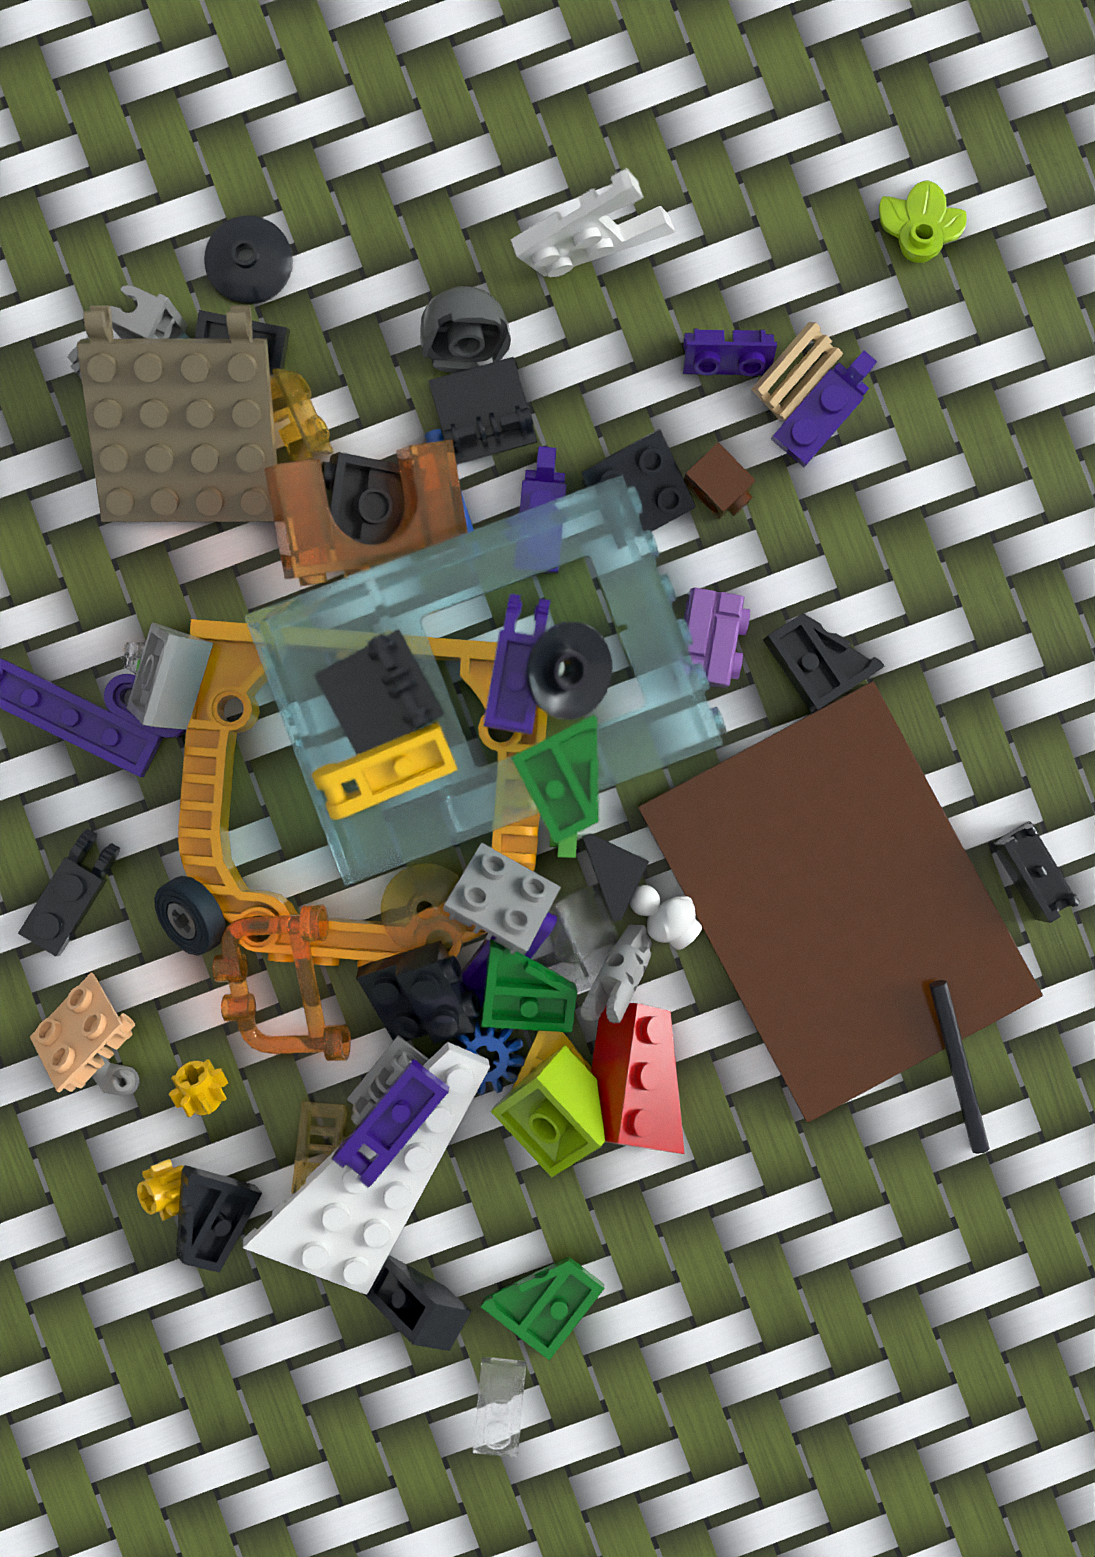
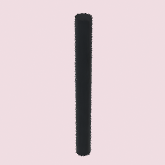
[929,980,990,1154]

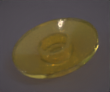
[381,863,468,951]

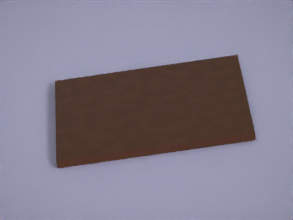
[637,681,1043,1123]

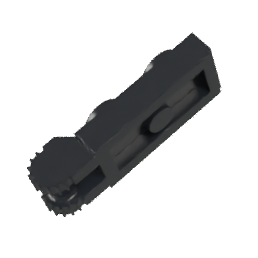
[18,828,121,957]

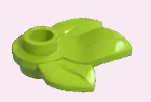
[879,180,967,263]

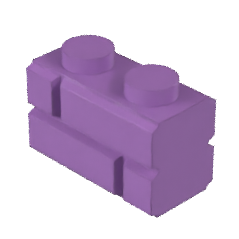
[673,588,750,688]

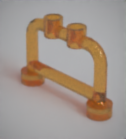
[212,904,351,1061]

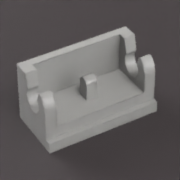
[107,286,188,339]

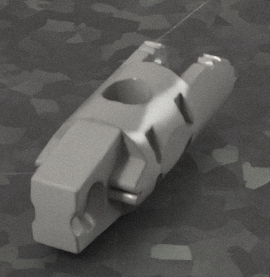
[581,924,652,1023]

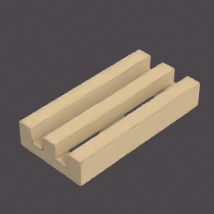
[751,322,843,421]

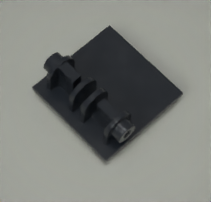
[428,357,537,466]
[581,429,696,550]
[314,629,445,755]

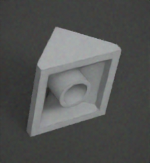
[126,622,213,730]

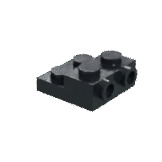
[311,452,425,559]
[356,940,481,1044]

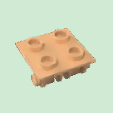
[30,973,135,1093]

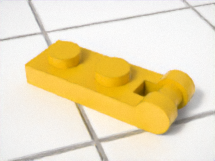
[311,722,458,820]

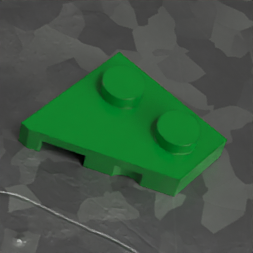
[511,714,599,844]
[481,939,577,1033]
[481,1256,604,1361]

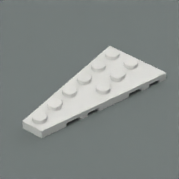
[243,1042,490,1295]

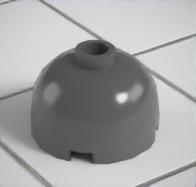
[420,286,511,373]

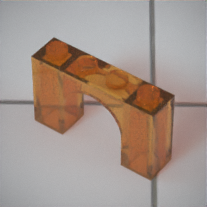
[264,440,471,586]

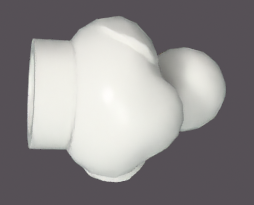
[630,885,702,950]

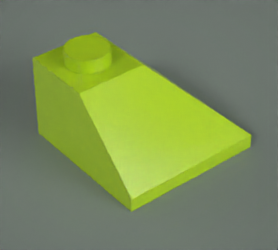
[490,1045,605,1178]

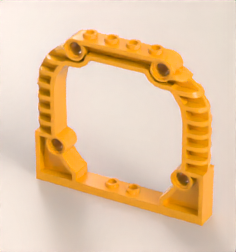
[178,619,547,967]

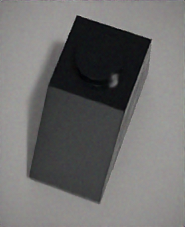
[364,1255,471,1351]

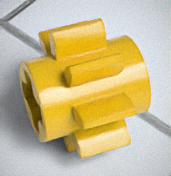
[169,1059,228,1118]
[137,1159,184,1221]

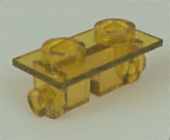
[270,368,334,465]

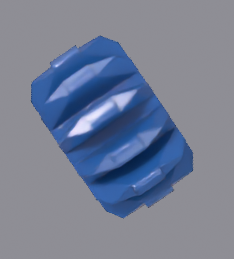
[455,1019,525,1095]

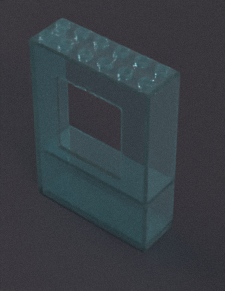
[244,475,726,886]

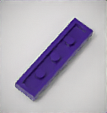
[0,658,164,777]

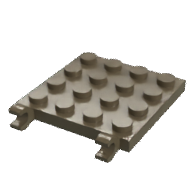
[77,305,282,522]

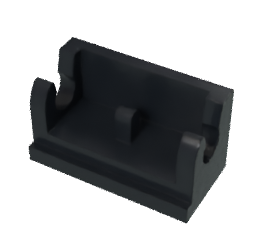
[990,821,1081,923]

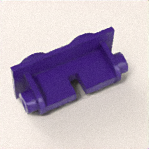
[683,328,777,376]

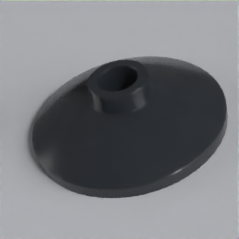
[204,216,293,305]
[526,622,612,720]

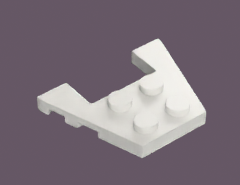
[511,169,675,277]

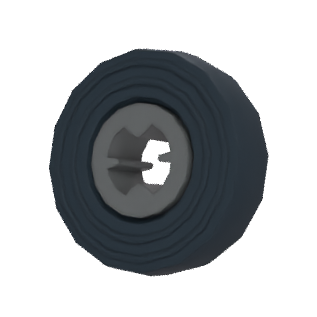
[154,876,226,956]

